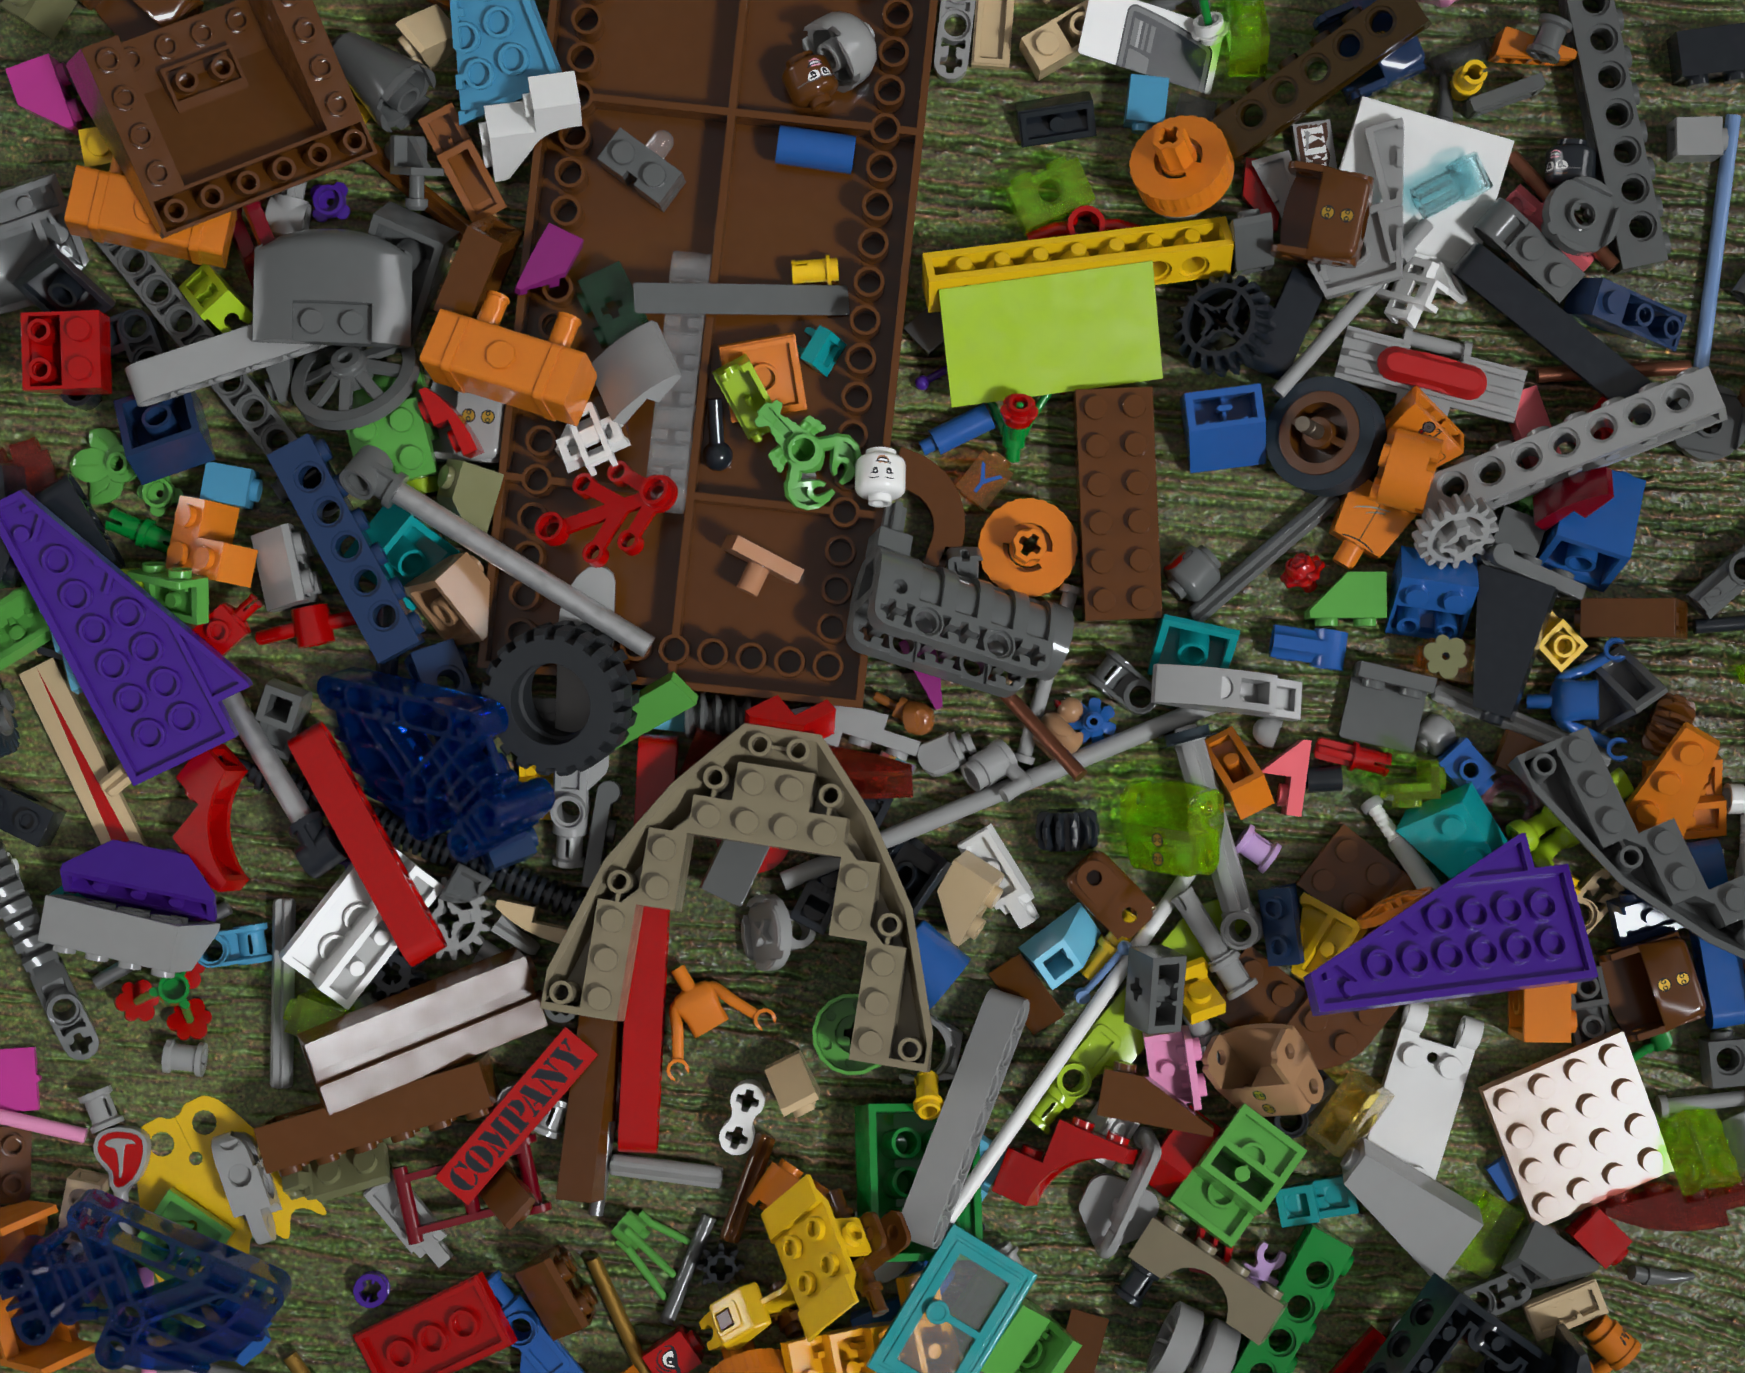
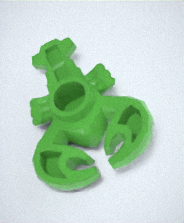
[754,399,861,511]

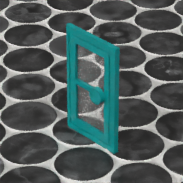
[866,1223,1038,1373]

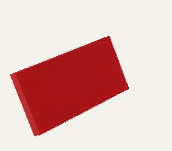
[352,1271,518,1373]

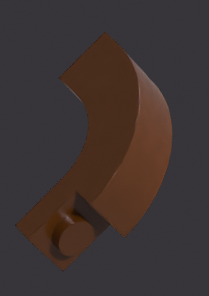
[898,447,965,568]

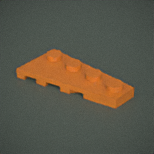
[1625,722,1720,838]

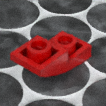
[418,387,485,459]

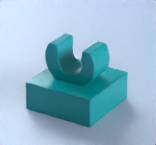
[797,325,847,377]

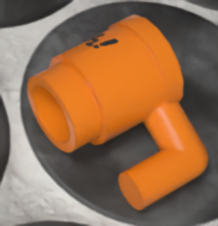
[1583,1314,1642,1373]

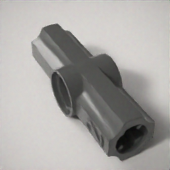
[1685,543,1745,620]

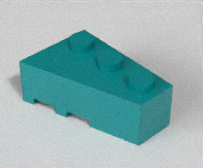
[1395,782,1508,879]

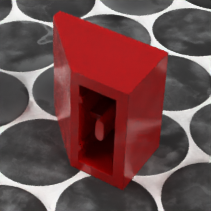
[20,310,112,395]

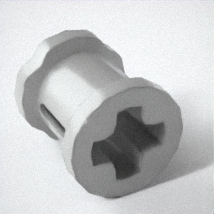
[161,1038,208,1077]
[78,1085,125,1134]

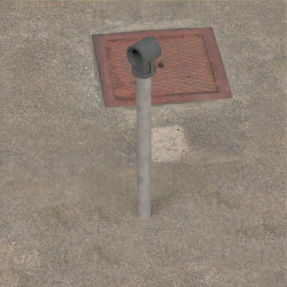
[339,445,655,657]

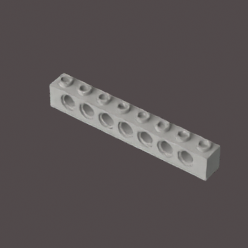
[1422,366,1728,519]

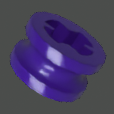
[353,1270,391,1308]

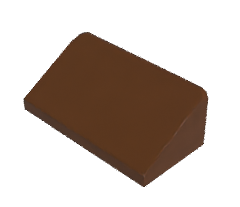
[988,951,1065,1036]

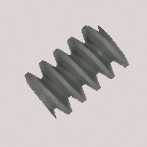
[684,692,765,742]

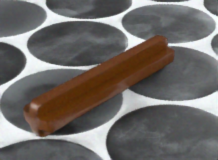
[720,1132,775,1244]

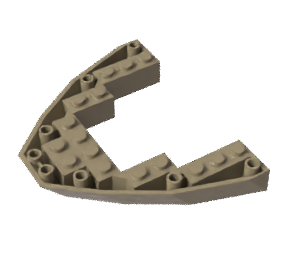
[540,723,933,1072]

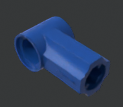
[1269,624,1349,671]

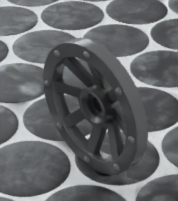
[291,342,420,430]

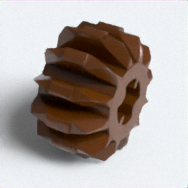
[1641,693,1696,757]

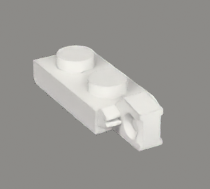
[957,824,1040,929]

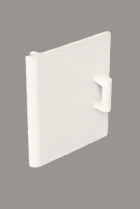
[1339,96,1514,269]

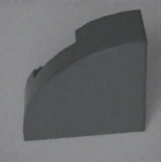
[439,862,492,903]

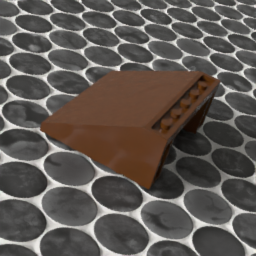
[66,0,378,239]

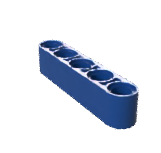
[1686,838,1745,1030]

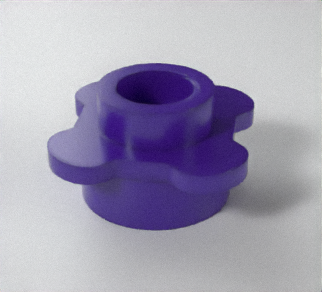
[310,182,351,222]

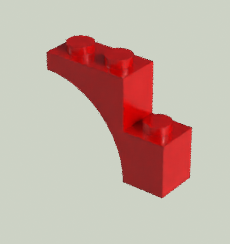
[172,744,250,892]
[991,1115,1139,1206]

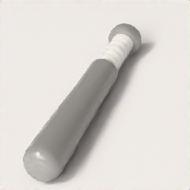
[1360,795,1441,890]

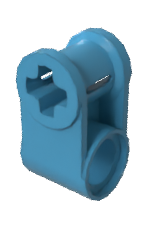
[198,922,272,968]

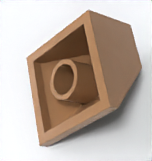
[404,552,490,646]

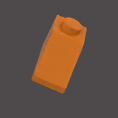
[1205,726,1275,820]

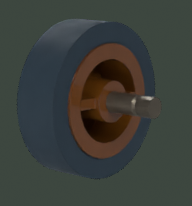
[1266,376,1387,497]

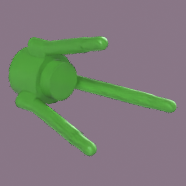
[610,1209,691,1301]

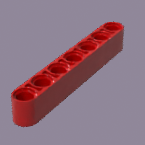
[287,721,447,967]

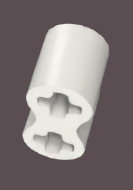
[719,1079,766,1155]

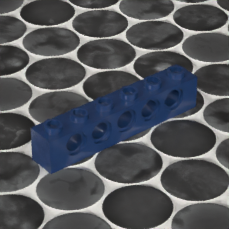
[266,433,426,664]
[404,638,539,874]

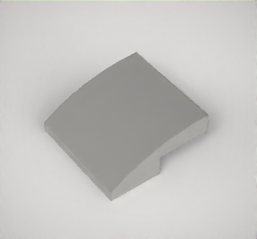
[592,320,682,425]

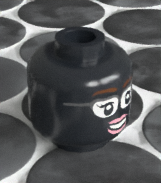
[1545,138,1596,189]

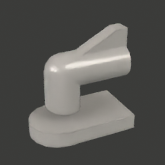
[472,914,540,963]

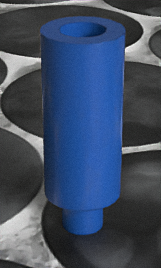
[918,403,995,455]

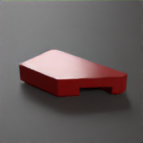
[1241,157,1279,233]

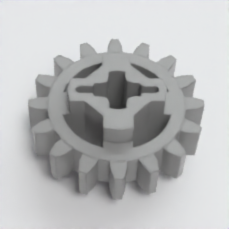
[1412,493,1499,569]
[431,876,493,960]

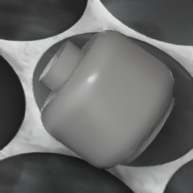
[1416,714,1456,756]

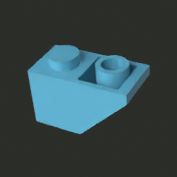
[1018,902,1101,991]

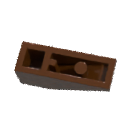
[1097,1061,1214,1137]

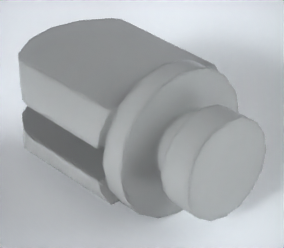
[917,731,977,777]

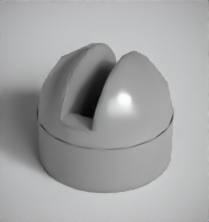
[1253,717,1283,750]

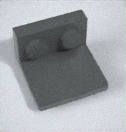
[1338,661,1437,753]

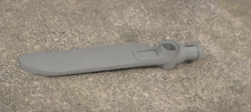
[550,566,616,868]

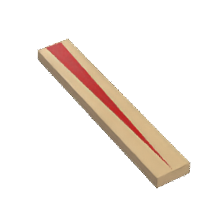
[19,658,148,847]

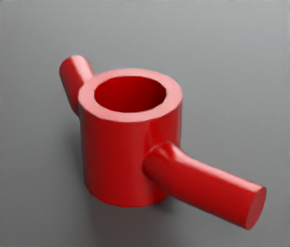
[1025,205,1141,240]
[255,603,357,649]

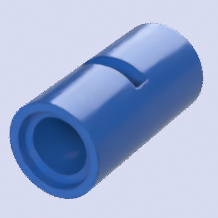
[775,125,856,174]

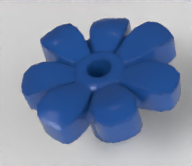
[1068,697,1116,744]

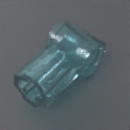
[1409,151,1493,219]

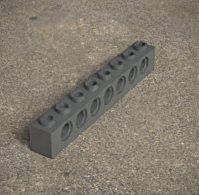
[1557,0,1671,275]

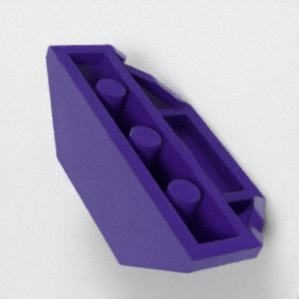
[60,840,217,922]

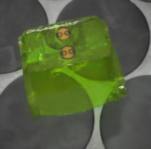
[1120,780,1224,877]

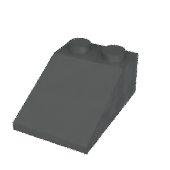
[367,202,459,345]

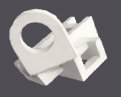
[1376,256,1468,329]
[555,402,631,476]

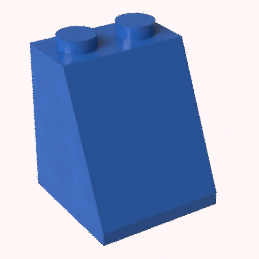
[1536,470,1646,592]

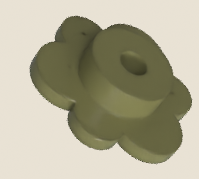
[1423,634,1467,679]

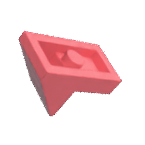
[1260,740,1312,817]

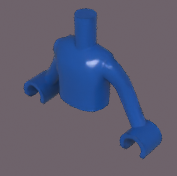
[1527,637,1628,762]

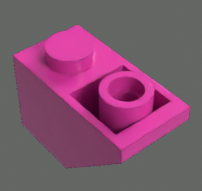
[5,53,85,136]

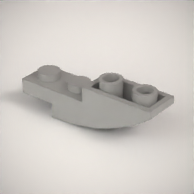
[1151,664,1303,722]
[790,706,921,761]

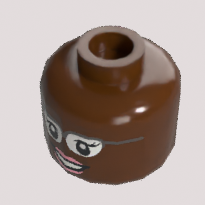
[782,50,839,112]

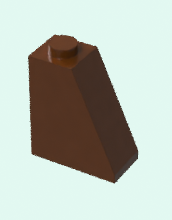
[1574,598,1688,640]

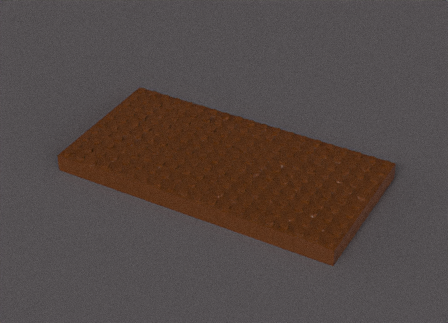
[477,0,938,709]

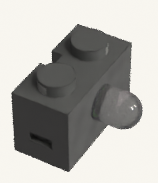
[597,127,686,213]

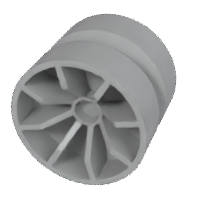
[1146,1301,1241,1373]

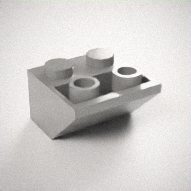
[251,523,322,613]

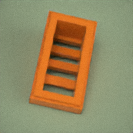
[1488,26,1577,66]

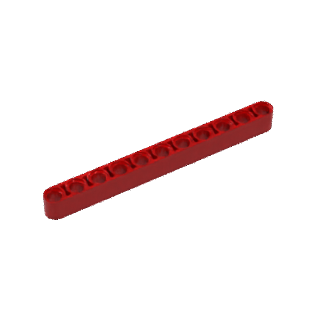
[618,734,679,1154]

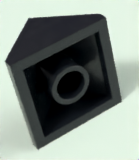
[12,241,116,313]
[887,837,952,918]

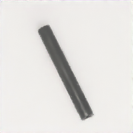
[659,1213,716,1326]

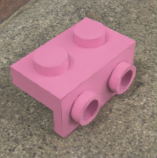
[1143,1025,1207,1111]

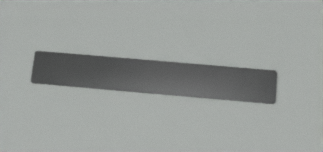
[633,282,850,316]

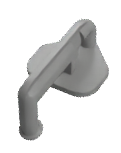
[1078,1126,1162,1259]

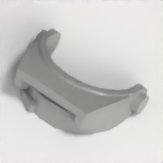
[899,1015,963,1085]

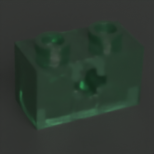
[576,261,649,349]

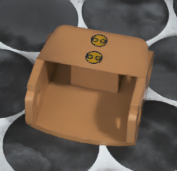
[1202,1023,1324,1117]

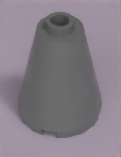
[331,32,436,132]

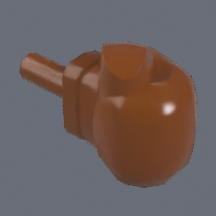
[873,691,935,735]

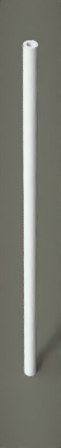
[945,841,1207,1234]

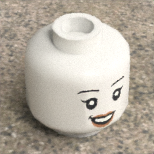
[855,447,906,507]

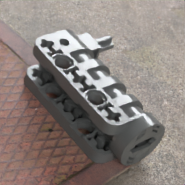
[846,501,1074,698]

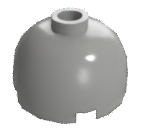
[802,11,877,93]

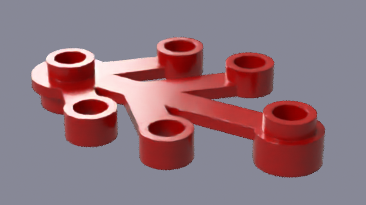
[535,460,678,568]

